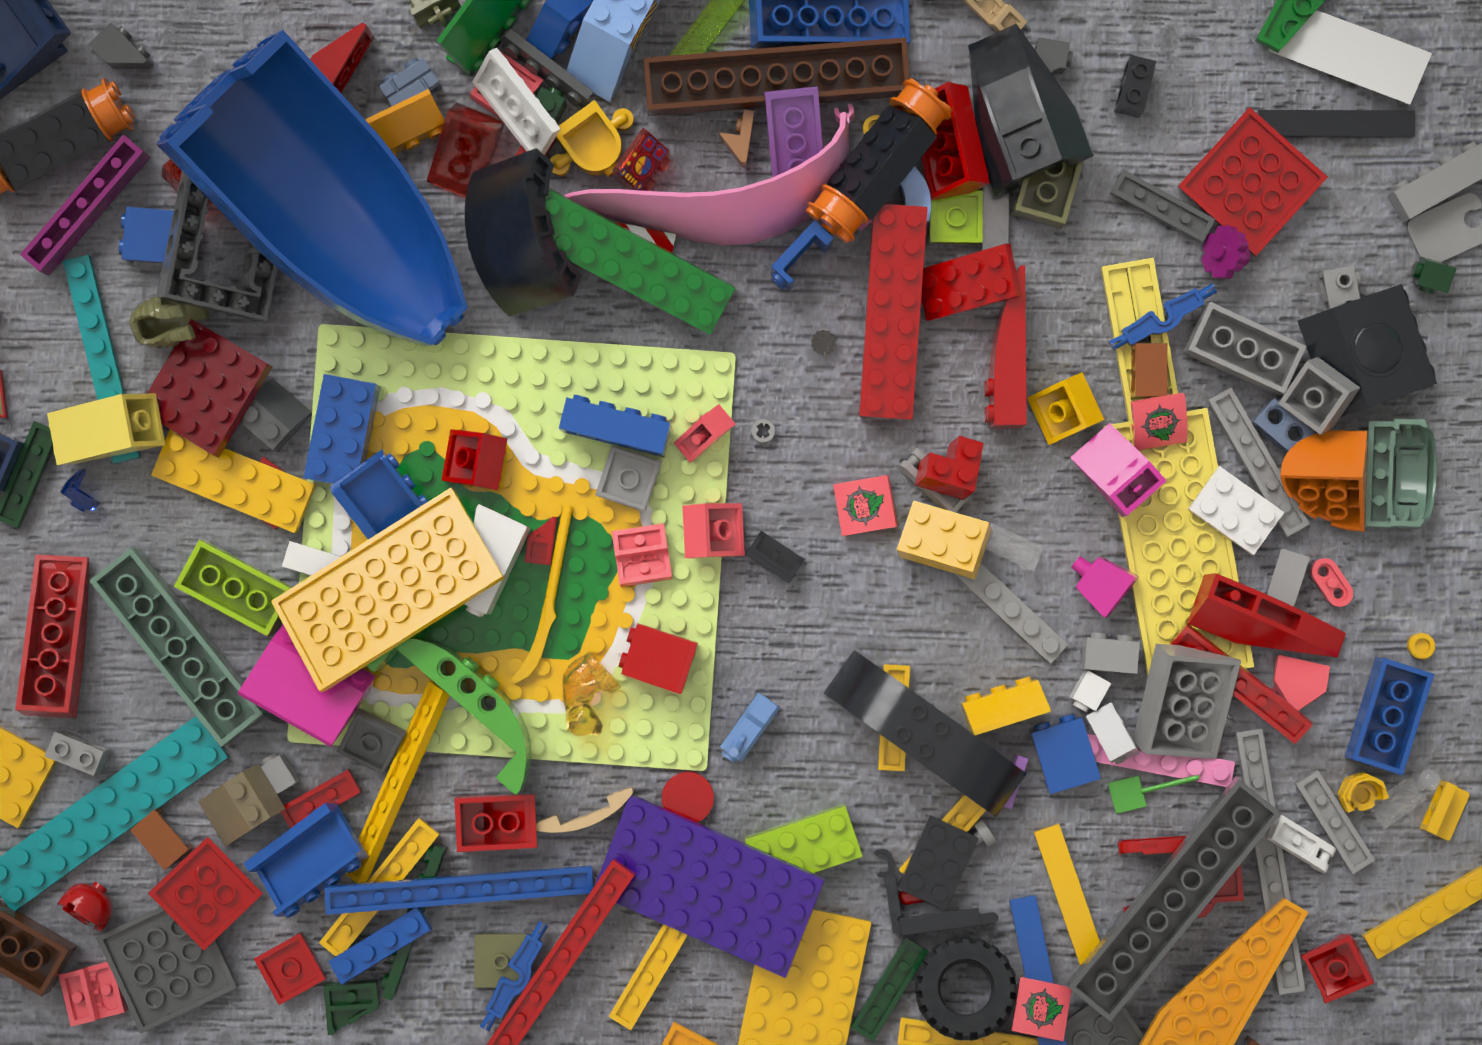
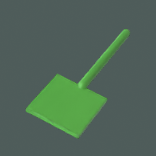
[1108,775,1200,814]

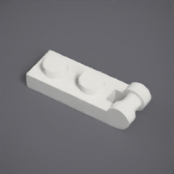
[1266,815,1336,873]

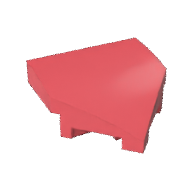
[1272,655,1330,711]

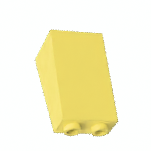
[47,393,165,465]

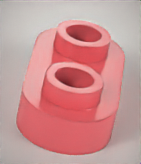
[1310,558,1353,607]

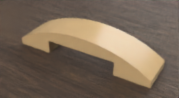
[962,0,1027,32]
[536,786,634,833]

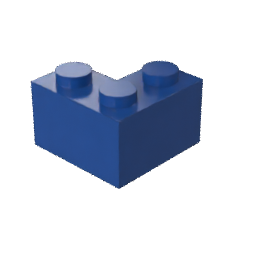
[526,0,594,59]

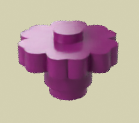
[1201,225,1251,280]

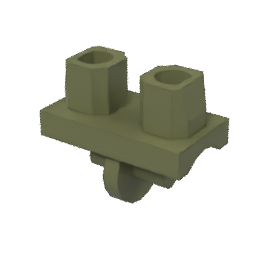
[410,0,461,28]

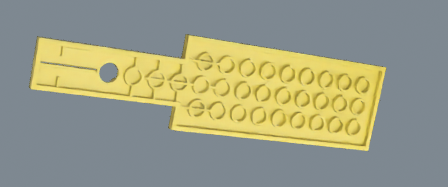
[1100,258,1254,678]

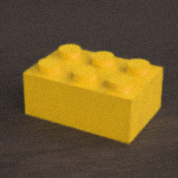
[897,501,991,580]

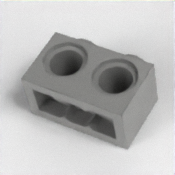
[45,730,112,776]

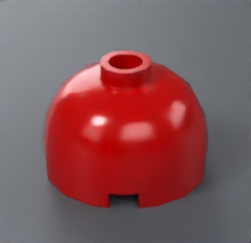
[57,882,113,932]

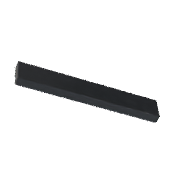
[1256,110,1415,138]

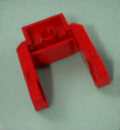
[1117,835,1244,918]

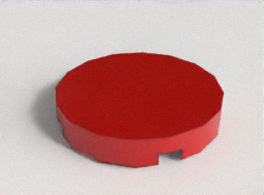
[662,771,714,822]

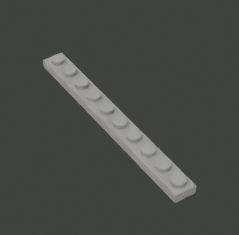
[1234,728,1305,995]

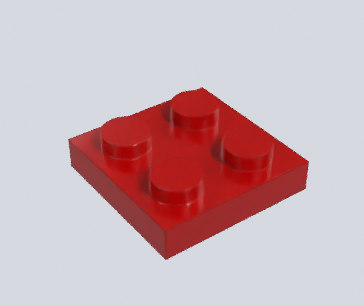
[254,932,327,1005]

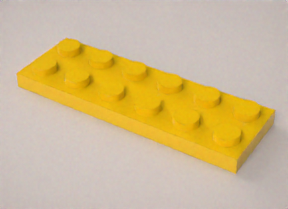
[151,429,317,534]

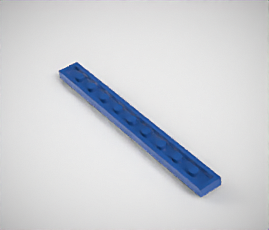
[324,865,593,915]

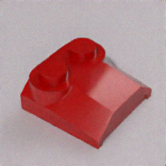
[1301,933,1374,1004]

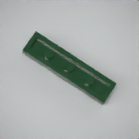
[0,421,54,528]
[850,936,929,1042]

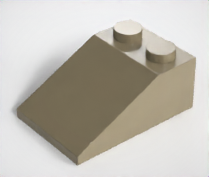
[198,764,285,847]

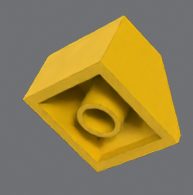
[1027,372,1104,445]

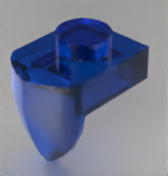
[60,468,100,512]

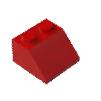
[441,429,508,490]

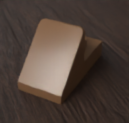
[719,110,754,167]

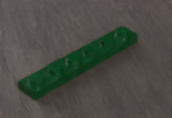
[380,843,447,1001]

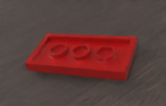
[921,244,1022,321]

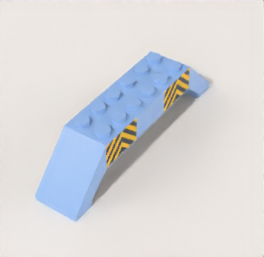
[567,0,661,103]

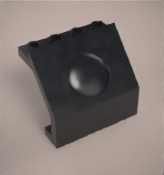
[1297,284,1437,417]

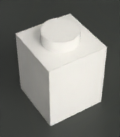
[1069,670,1111,713]

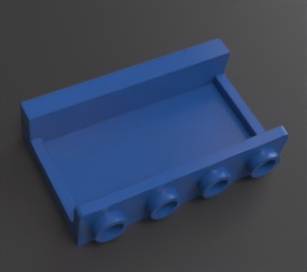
[330,449,429,539]
[244,803,368,918]

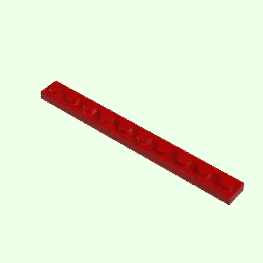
[487,859,636,1045]

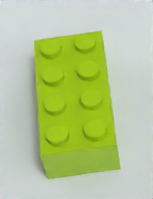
[174,540,292,636]
[745,804,863,873]

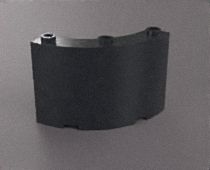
[465,148,582,316]

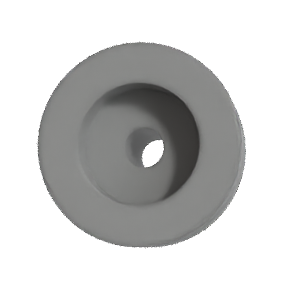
[973,820,997,847]

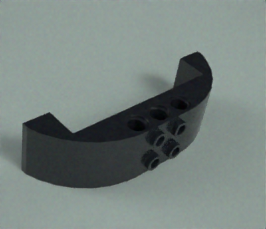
[824,650,1027,817]

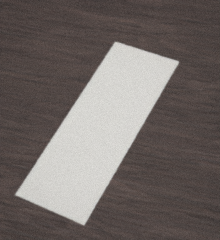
[1268,10,1432,104]

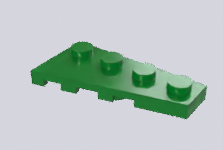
[1255,0,1325,53]

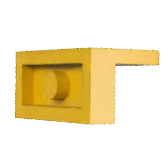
[1420,780,1470,841]

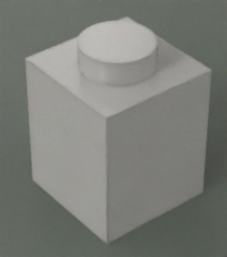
[261,753,301,795]

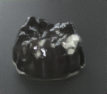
[811,330,836,355]

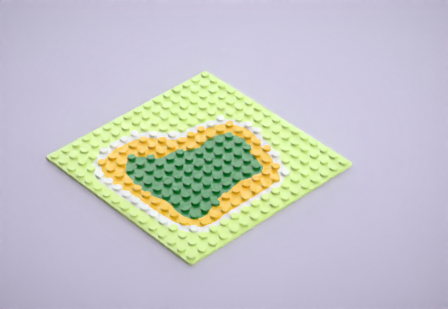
[287,324,736,771]

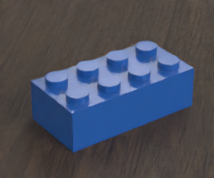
[303,374,381,484]
[559,394,672,457]
[1344,657,1434,775]

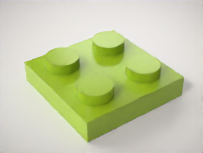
[929,190,983,244]

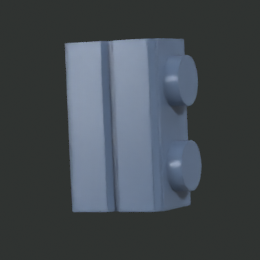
[379,58,442,106]

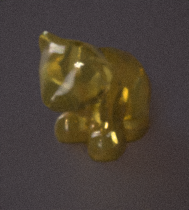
[562,652,621,737]

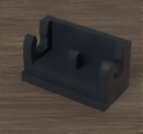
[745,531,805,583]

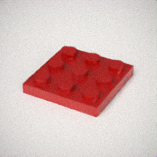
[147,837,263,951]

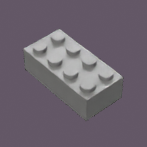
[1183,302,1306,397]

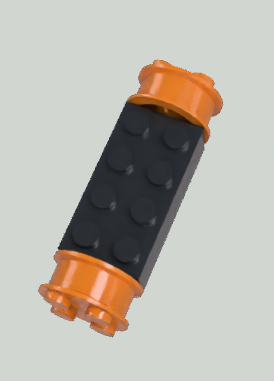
[0,78,135,194]
[806,78,952,244]

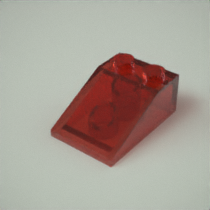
[426,102,505,197]

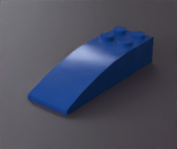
[749,0,910,49]

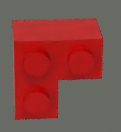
[915,435,984,500]

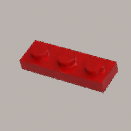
[281,769,362,828]

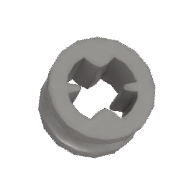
[752,419,775,444]

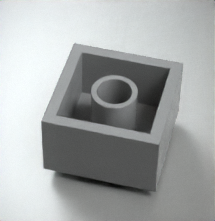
[1278,357,1360,435]

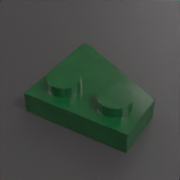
[323,979,380,1035]

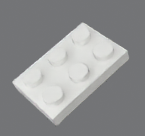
[1188,466,1284,555]

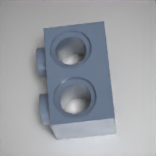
[1251,398,1315,455]

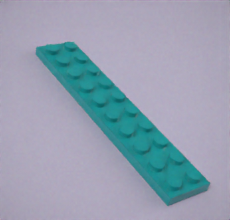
[0,716,230,911]

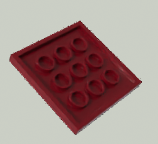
[147,319,273,458]

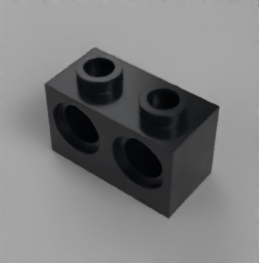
[1114,55,1157,118]

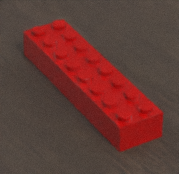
[859,204,928,420]

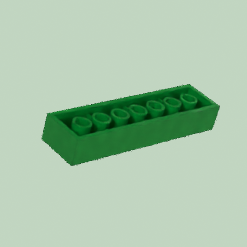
[545,188,735,335]

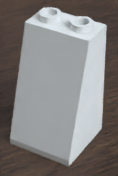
[465,504,532,617]

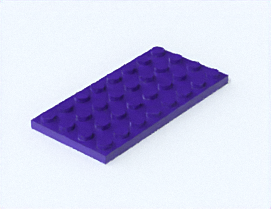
[595,794,826,978]

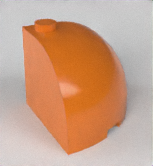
[1280,430,1368,532]

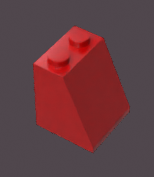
[618,623,698,694]

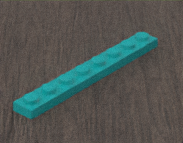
[63,255,141,464]

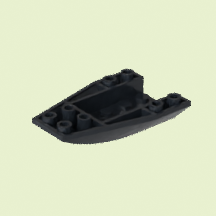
[968,24,1094,198]

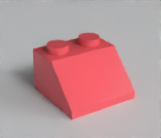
[682,503,745,558]

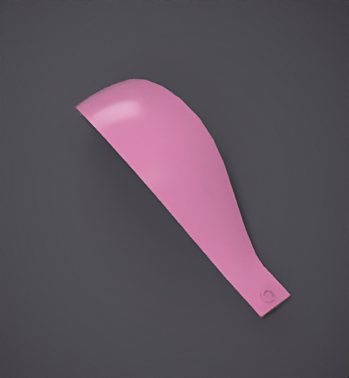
[564,103,855,245]

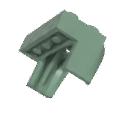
[1365,419,1437,529]

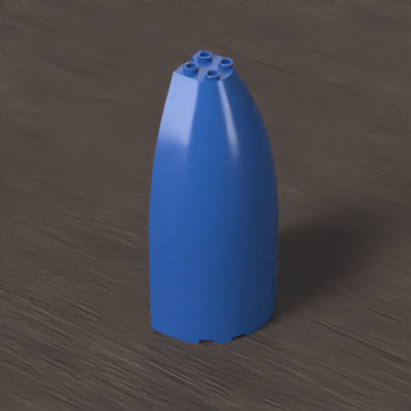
[156,29,468,346]

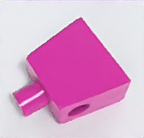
[1071,556,1139,618]

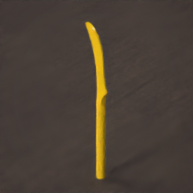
[510,505,573,682]

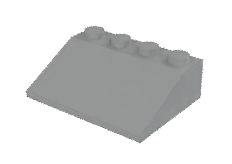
[1133,643,1241,759]

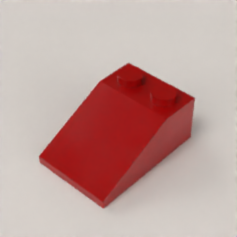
[310,23,375,94]
[454,794,537,852]

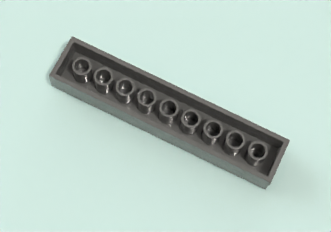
[1067,777,1282,1022]

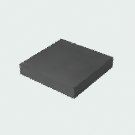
[336,708,406,775]

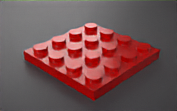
[1177,107,1328,256]

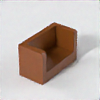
[1131,343,1168,398]
[130,807,194,870]

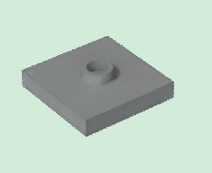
[595,445,662,512]

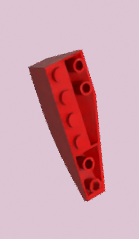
[1187,573,1346,658]

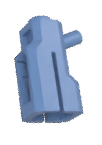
[720,692,780,763]

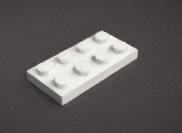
[472,48,560,155]

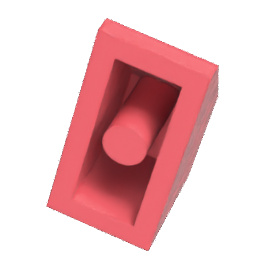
[674,404,736,463]

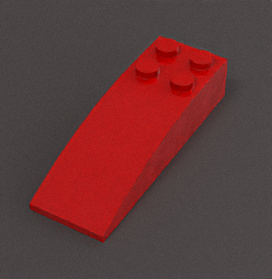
[984,265,1027,429]
[15,554,89,718]

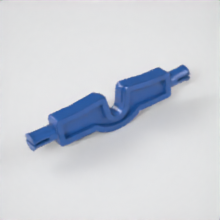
[1109,283,1217,351]
[480,921,549,1031]

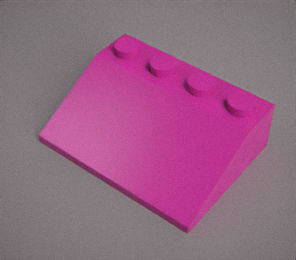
[238,625,376,747]

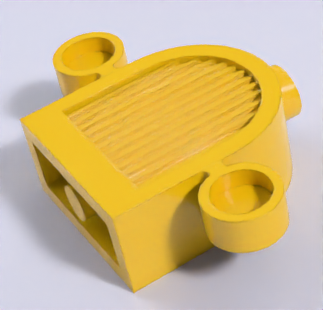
[550,100,634,177]

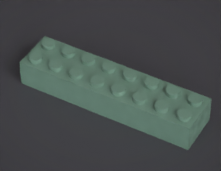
[89,548,264,747]

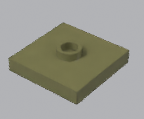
[474,933,528,988]

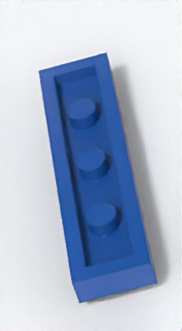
[328,907,433,985]

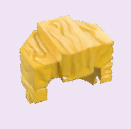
[1337,772,1389,813]

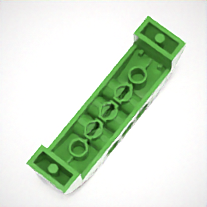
[366,637,531,795]

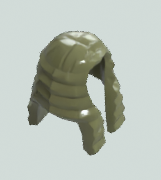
[129,297,209,349]

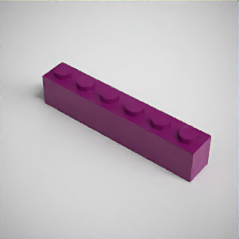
[20,134,151,276]

